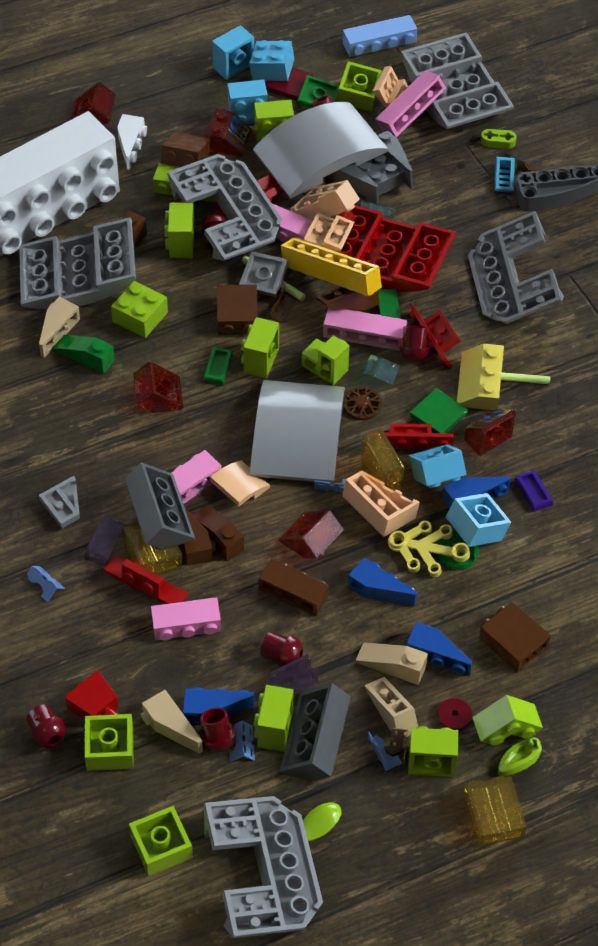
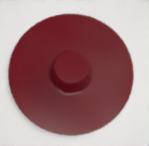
[438,698,472,729]

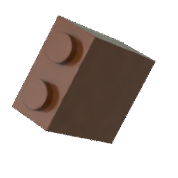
[160,132,210,167]
[217,284,257,335]
[479,601,551,673]

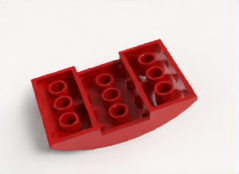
[339,205,456,292]

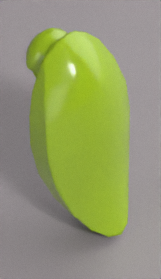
[498,737,542,777]
[303,802,342,842]

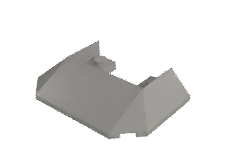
[167,154,282,261]
[468,211,564,324]
[204,796,323,938]

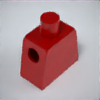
[65,670,119,720]

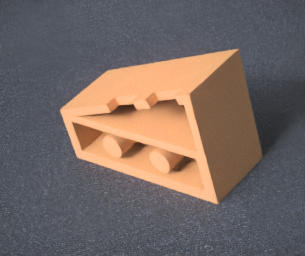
[290,180,359,220]
[342,471,420,537]

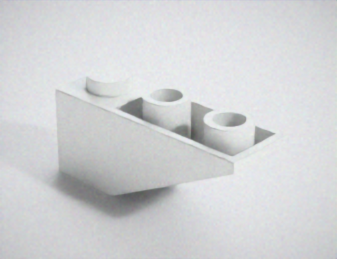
[117,114,147,170]

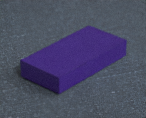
[515,470,553,512]

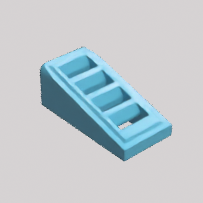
[494,157,515,193]

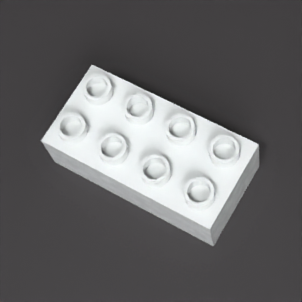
[0,111,120,256]

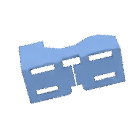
[314,479,346,493]
[27,566,65,602]
[229,720,255,762]
[367,732,402,771]

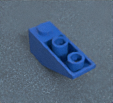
[442,476,511,509]
[348,558,417,606]
[407,622,472,676]
[183,687,254,725]

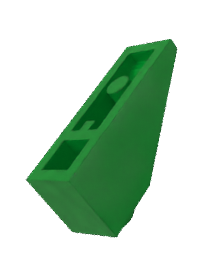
[53,334,115,374]

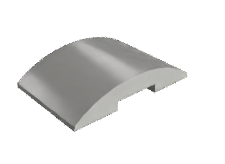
[401,33,514,129]
[253,102,388,199]
[19,217,136,309]
[250,380,345,483]

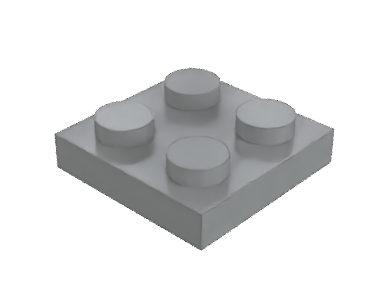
[239,251,289,297]

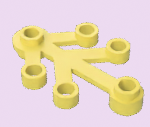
[388,521,470,577]

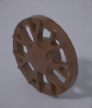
[343,387,382,420]

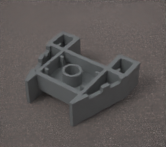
[327,130,413,205]

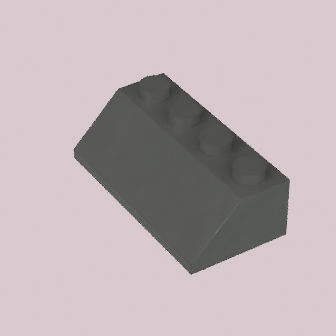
[125,462,195,549]
[280,683,351,781]

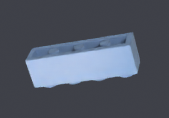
[343,15,417,57]

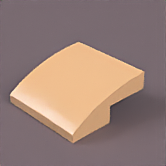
[373,66,408,108]
[303,212,354,252]
[210,461,270,506]

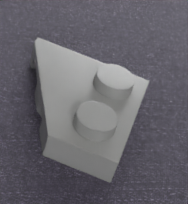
[39,476,80,528]

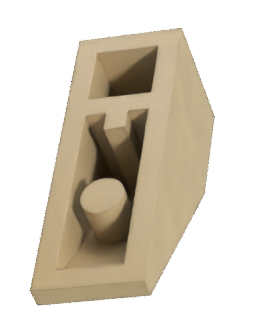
[39,297,80,358]
[355,643,428,685]
[364,677,418,737]
[141,690,203,753]

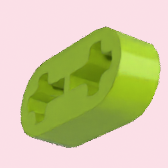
[481,129,516,149]

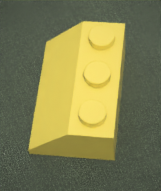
[457,344,504,411]

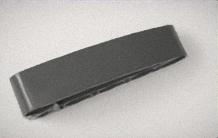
[515,165,598,211]

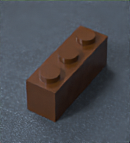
[259,559,329,617]

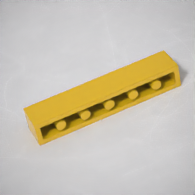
[280,238,382,296]

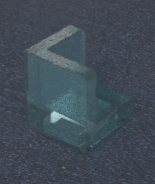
[364,354,400,384]

